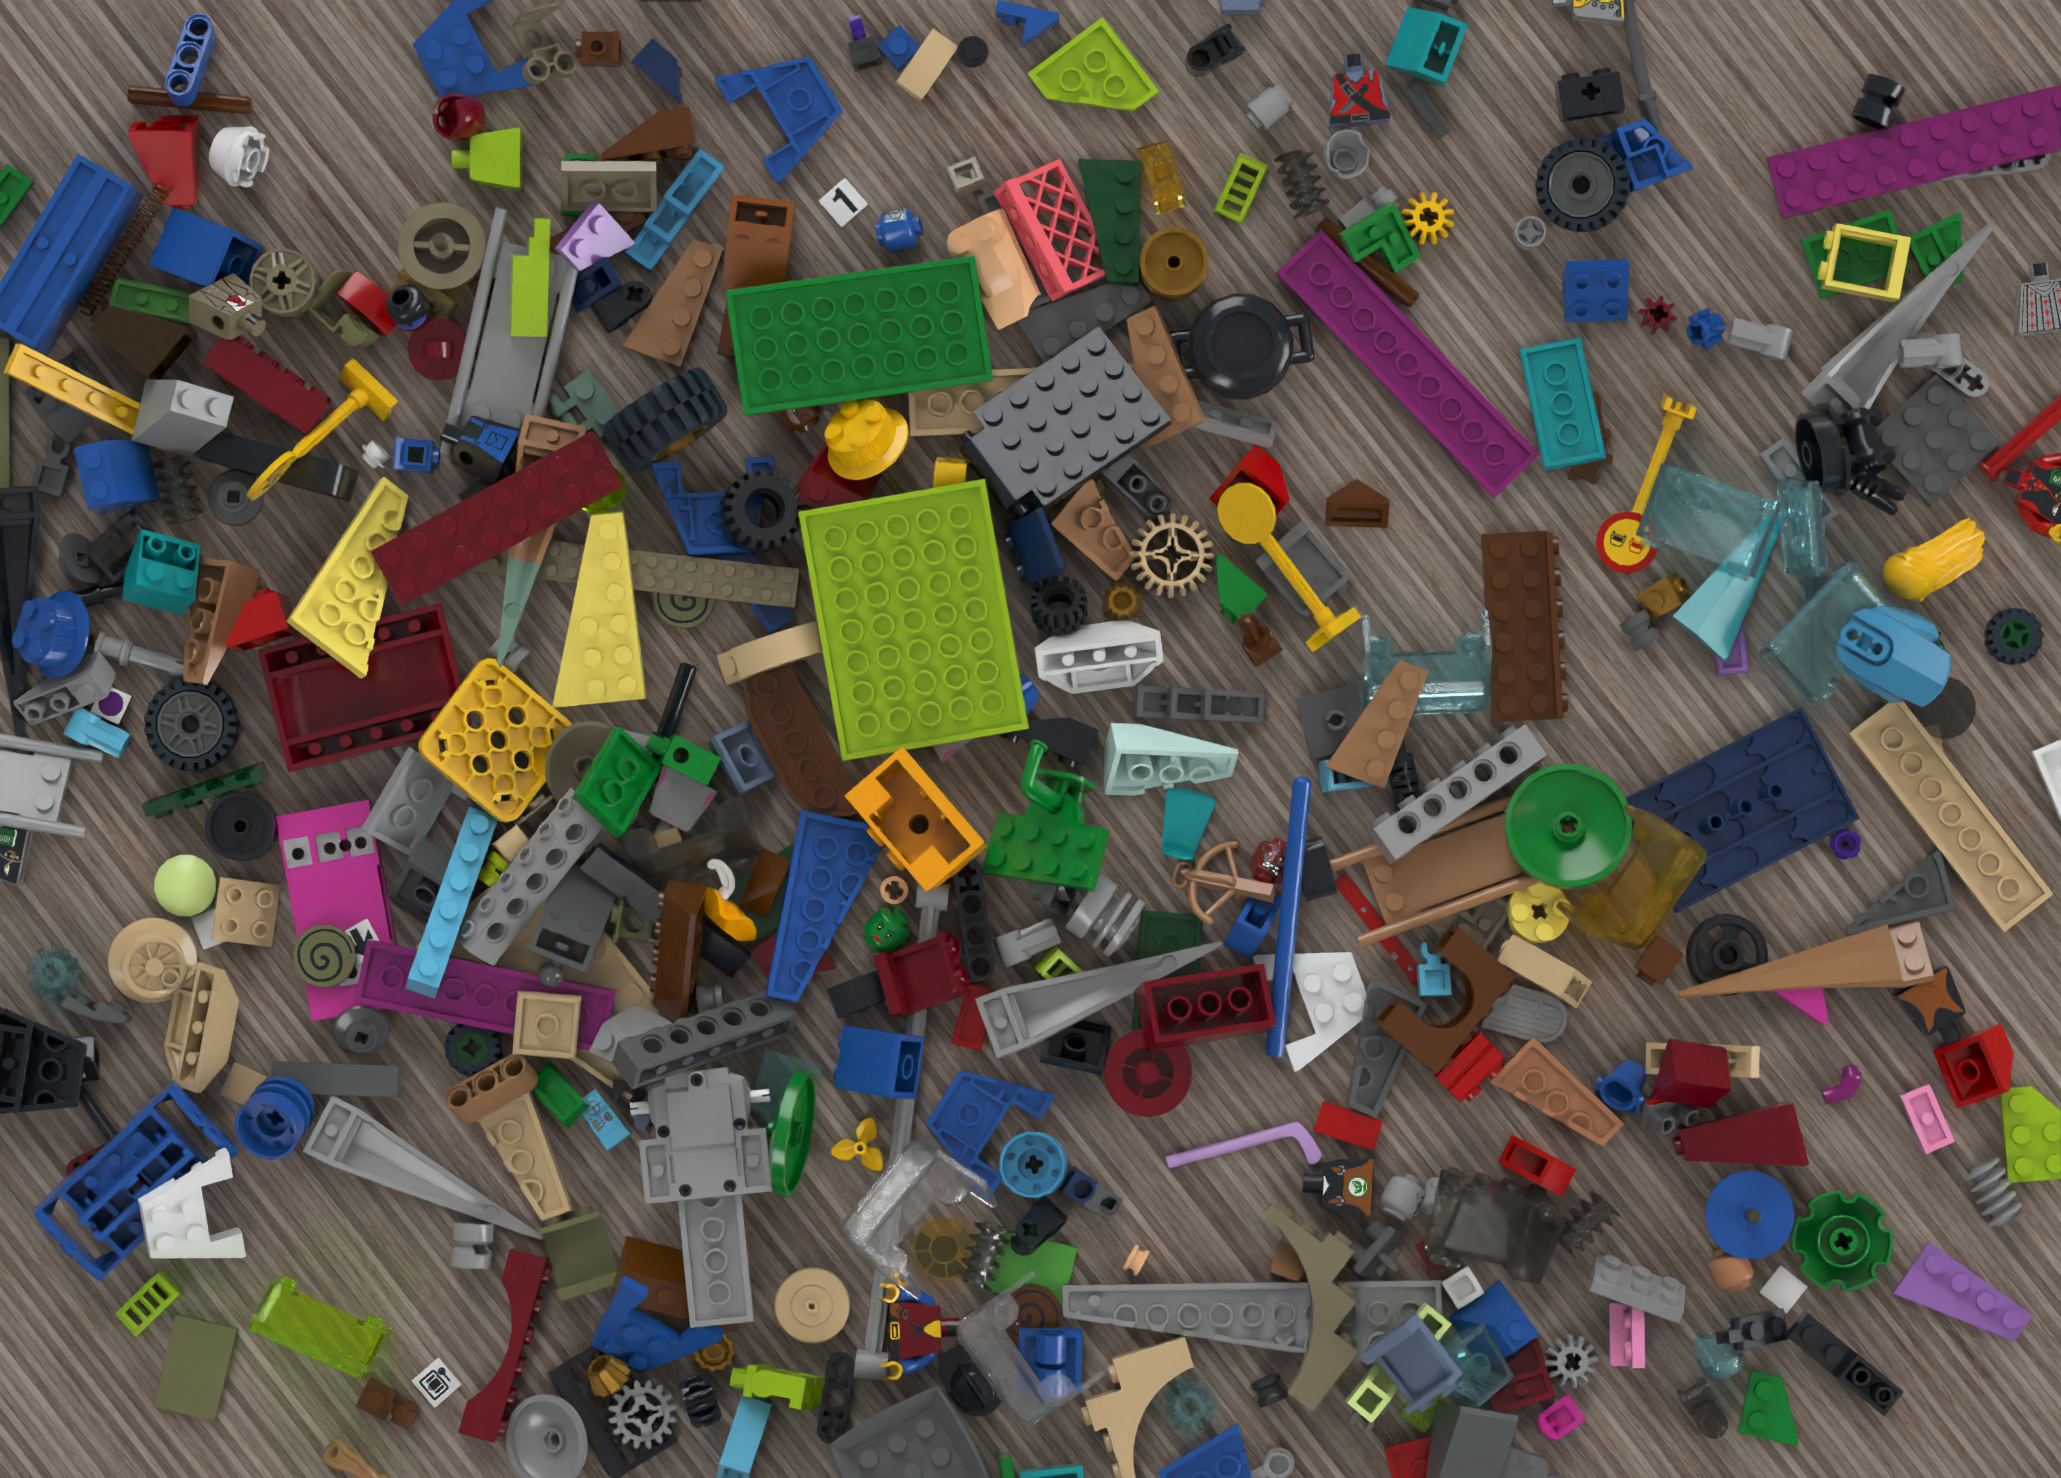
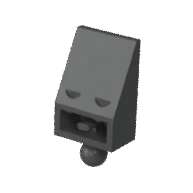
[527,863,617,987]

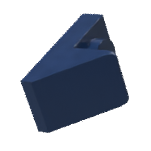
[571,257,622,313]

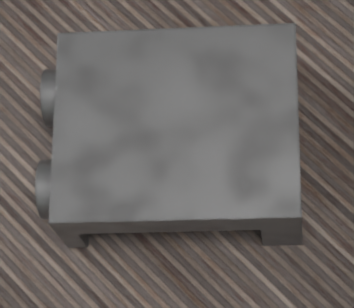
[1254,520,1352,620]

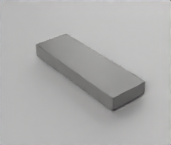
[1193,400,1278,449]
[1758,437,1839,531]

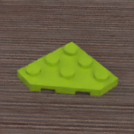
[1027,17,1159,112]
[1999,1086,2061,1183]

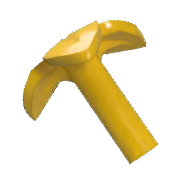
[830,1117,884,1171]

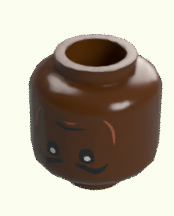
[775,406,821,433]

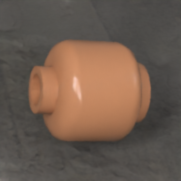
[1708,1247,1754,1293]

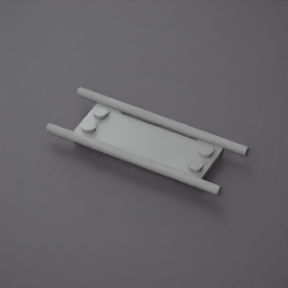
[440,207,579,456]
[0,733,105,839]

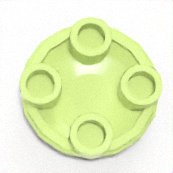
[154,855,217,916]

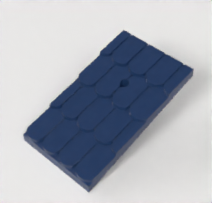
[1625,707,1860,913]

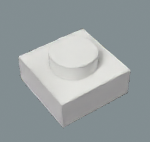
[1441,1265,1485,1309]

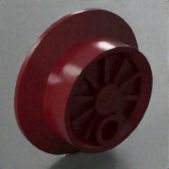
[1104,1029,1192,1117]

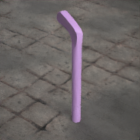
[1166,1122,1322,1168]

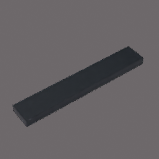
[580,843,751,978]

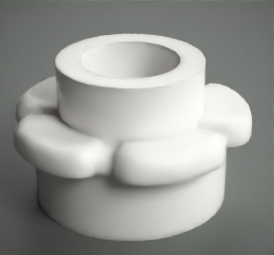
[361,440,390,469]

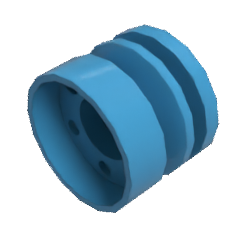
[999,1132,1069,1198]

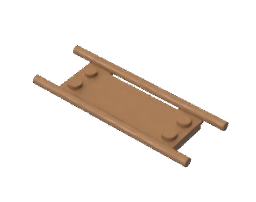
[1329,793,1540,948]

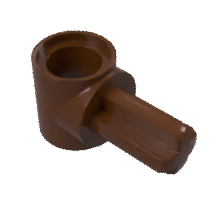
[1238,613,1283,667]

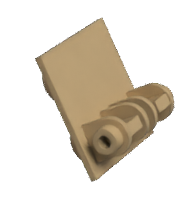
[211,877,281,947]

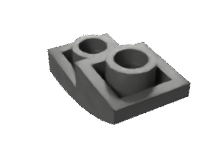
[61,993,132,1023]

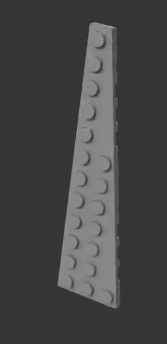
[1062,1280,1442,1365]

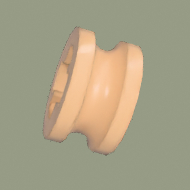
[880,876,908,904]
[1122,1244,1150,1276]

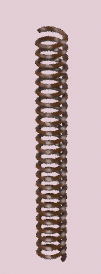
[80,183,172,316]

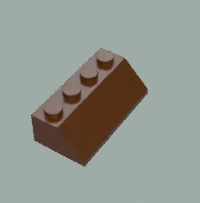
[650,880,707,1021]
[610,1236,739,1332]

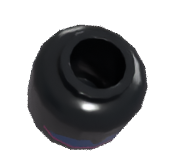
[385,285,432,332]

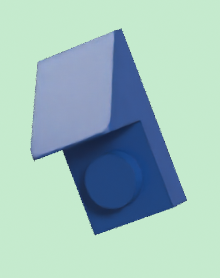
[995,0,1059,48]

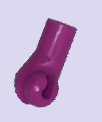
[1821,1064,1862,1104]

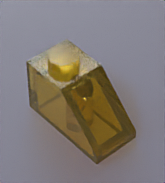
[1137,140,1187,214]

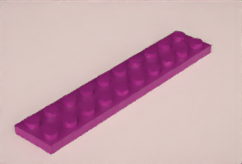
[1766,85,2061,219]
[1276,229,1539,499]

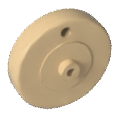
[774,1267,850,1344]

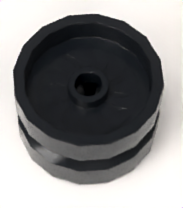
[205,792,278,862]

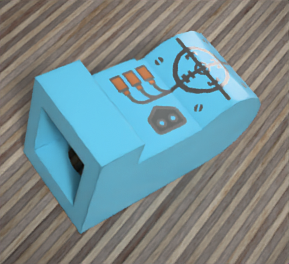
[582,1088,632,1151]

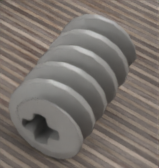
[1965,1157,2026,1227]

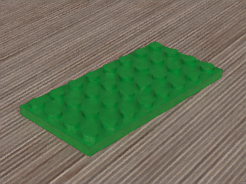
[725,256,993,416]

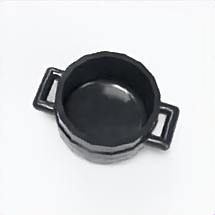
[1169,293,1315,401]

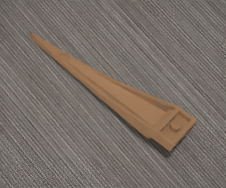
[1677,920,1934,999]

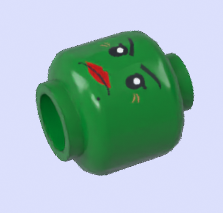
[863,907,910,953]

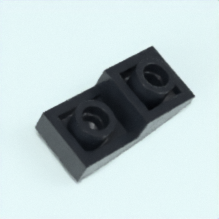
[827,970,887,1019]

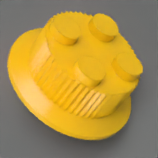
[824,399,909,480]

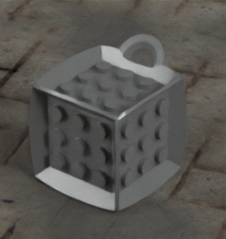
[827,1385,994,1478]

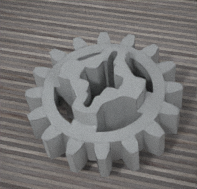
[608,1380,677,1449]

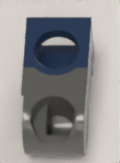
[1059,1166,1123,1221]

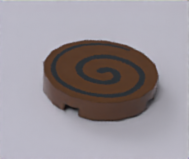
[1000,1283,1062,1344]

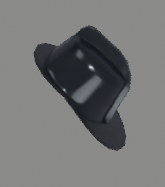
[939,1345,1003,1417]

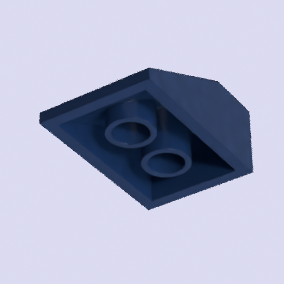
[1004,508,1065,586]

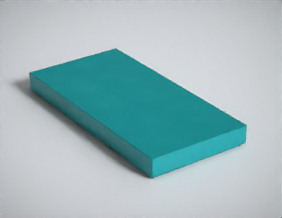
[1519,337,1606,472]

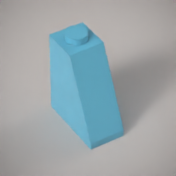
[716,1396,772,1478]

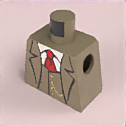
[188,273,266,340]

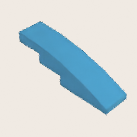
[625,149,725,273]

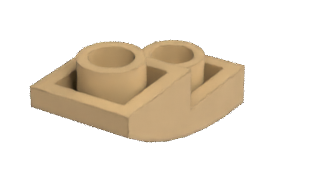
[895,29,958,101]

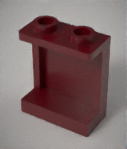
[873,931,970,1018]

